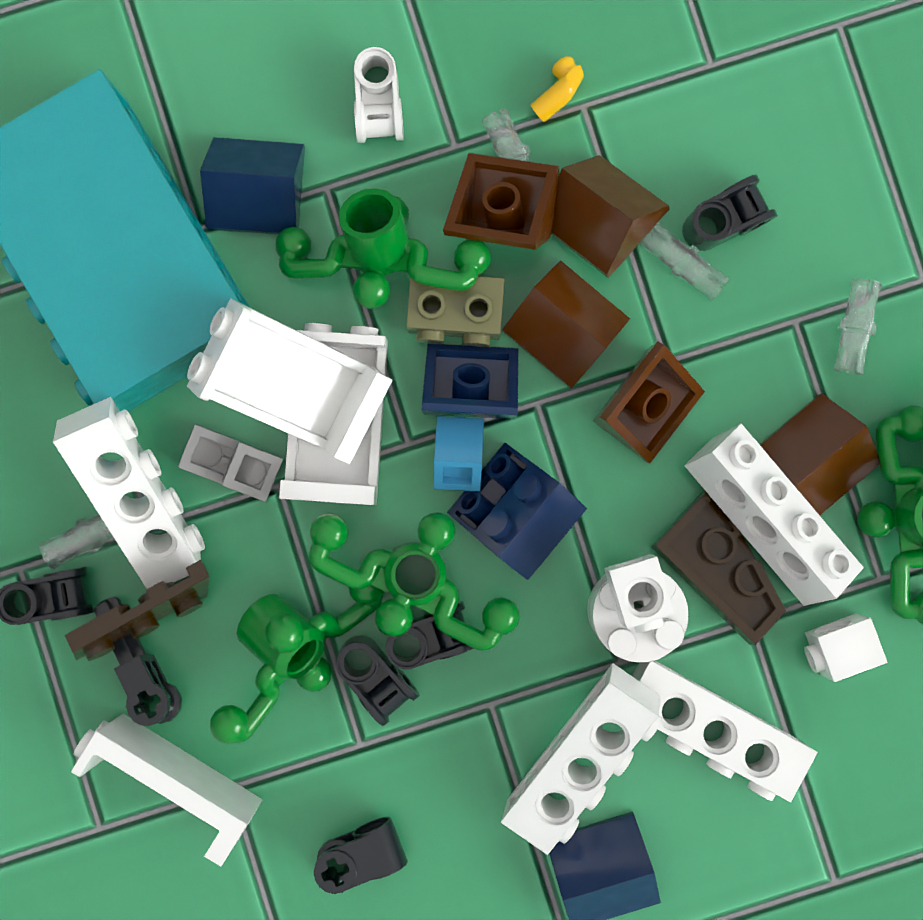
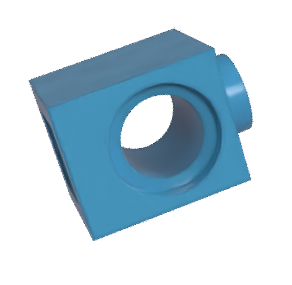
[433,416,484,491]

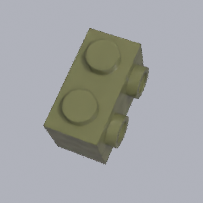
[407,276,505,347]

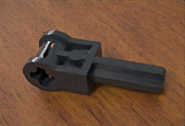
[94,597,182,726]

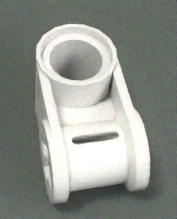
[354,47,404,143]

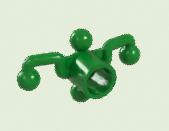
[275,188,491,309]
[857,405,923,624]
[309,512,520,651]
[210,585,384,744]

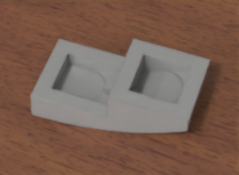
[178,424,283,502]

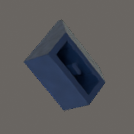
[447,443,587,580]

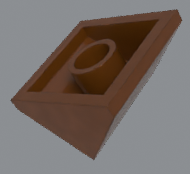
[443,153,559,250]
[551,155,670,278]
[502,260,630,389]
[593,341,705,464]
[760,393,880,515]

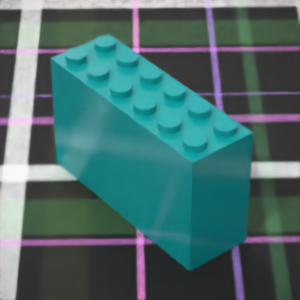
[0,69,249,411]

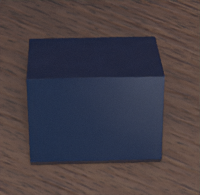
[200,137,305,235]
[422,343,519,419]
[549,812,661,920]

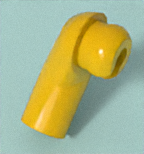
[530,56,584,122]

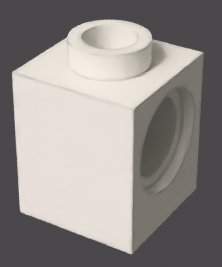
[604,554,675,633]
[804,614,888,682]

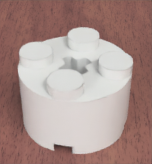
[587,572,688,662]

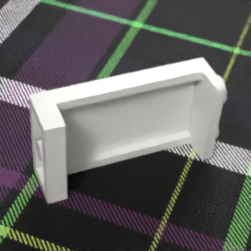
[187,298,393,464]
[279,323,388,505]
[71,713,263,866]

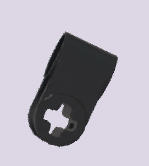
[682,174,778,251]
[0,567,94,625]
[386,601,474,670]
[336,635,420,726]
[314,817,408,894]

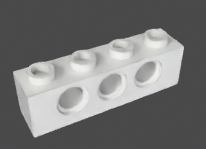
[53,397,205,589]
[684,424,864,606]
[632,660,818,802]
[501,663,662,855]

